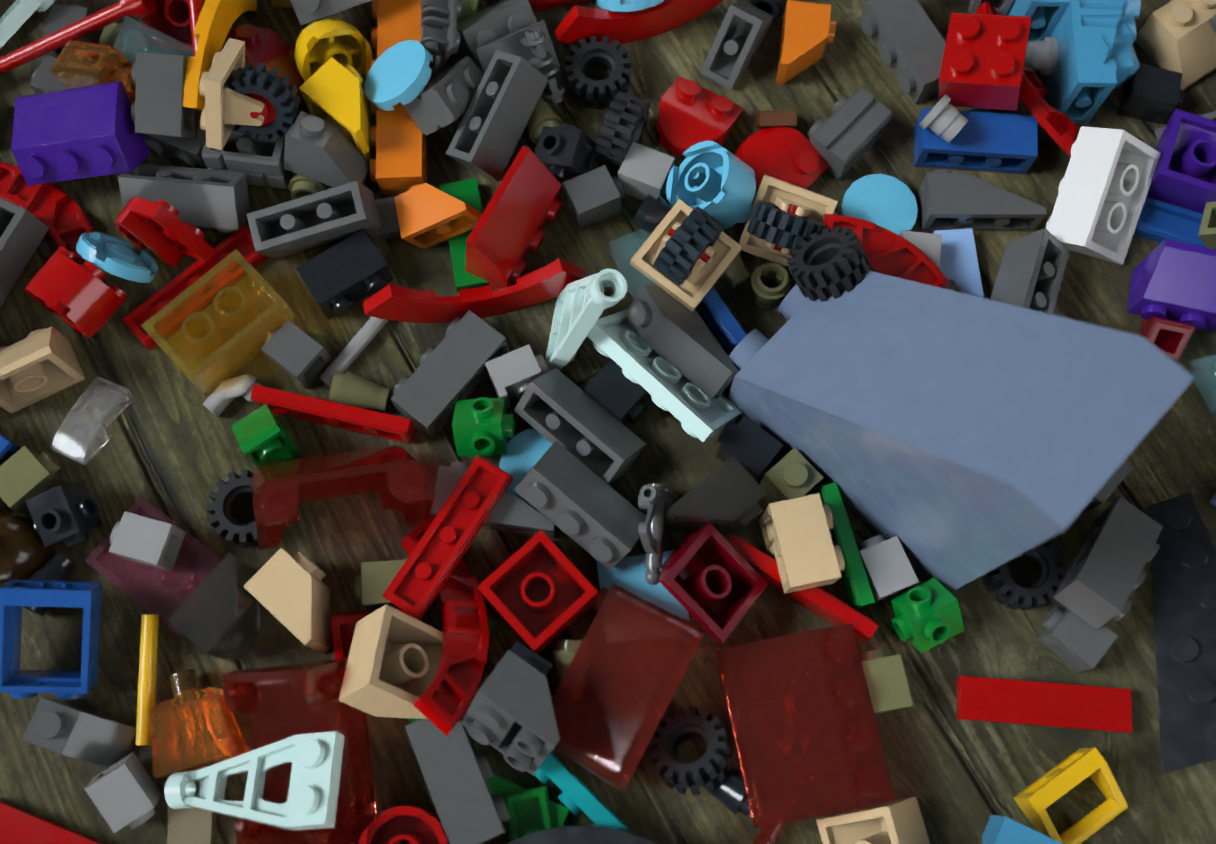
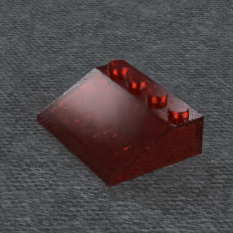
[716,623,895,828]

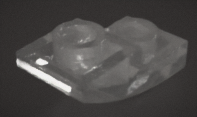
[51,376,134,465]

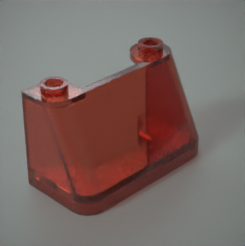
[250,446,436,550]
[551,583,707,792]
[222,659,376,844]

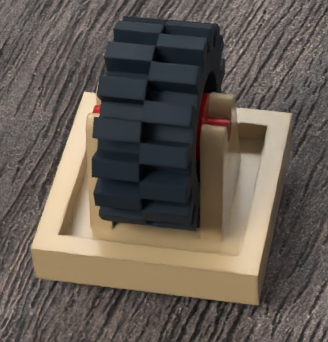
[199,38,300,150]
[739,174,838,267]
[630,199,743,312]

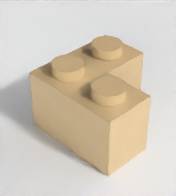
[759,493,845,594]

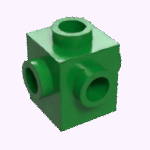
[452,397,515,457]
[891,577,965,654]

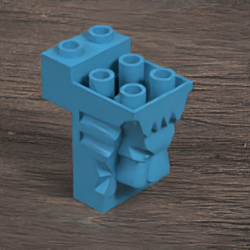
[1006,0,1141,123]

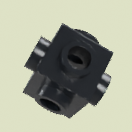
[535,123,597,182]
[25,480,103,549]

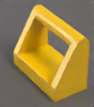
[1013,747,1128,844]

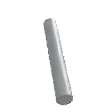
[319,316,389,388]

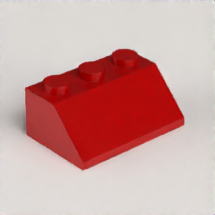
[465,145,563,289]

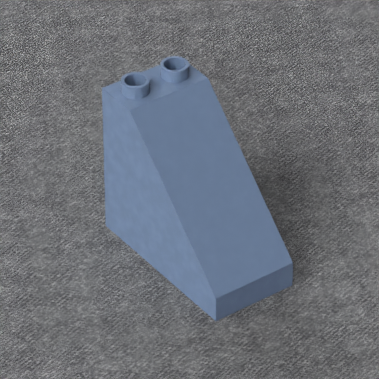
[727,270,1195,593]

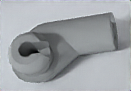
[202,374,262,417]

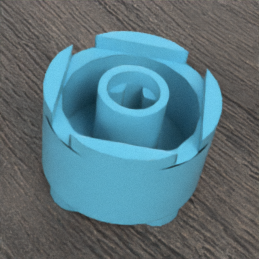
[666,141,756,230]

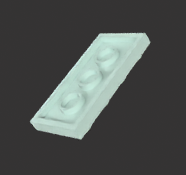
[587,310,742,442]

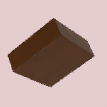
[754,110,797,127]

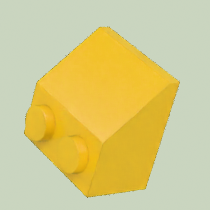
[299,57,375,165]

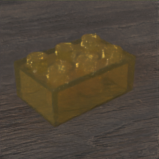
[141,249,298,396]

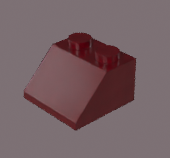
[229,25,306,108]
[659,523,768,644]

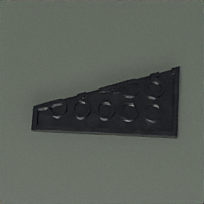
[1148,492,1216,774]

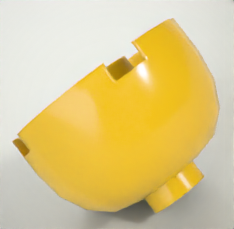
[294,18,373,81]

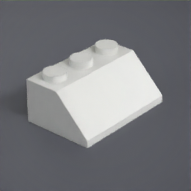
[1046,126,1161,265]

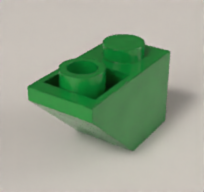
[231,404,301,474]

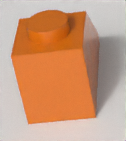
[776,0,836,85]
[394,183,482,250]

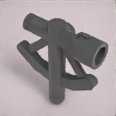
[638,483,679,585]

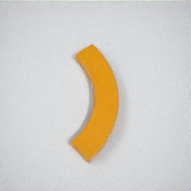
[182,0,257,111]

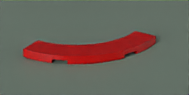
[555,0,723,45]
[976,1,1080,157]
[0,162,97,265]
[823,213,948,287]
[363,258,586,323]
[401,516,489,736]

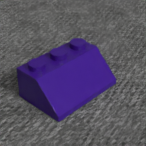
[11,81,151,186]
[1146,109,1216,214]
[1127,239,1216,332]

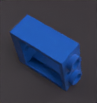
[0,579,102,699]

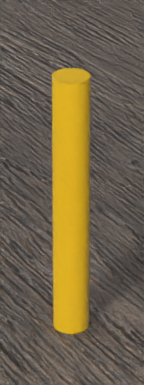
[135,614,159,745]

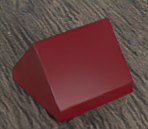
[1140,316,1195,361]

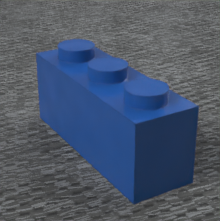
[914,107,1038,174]

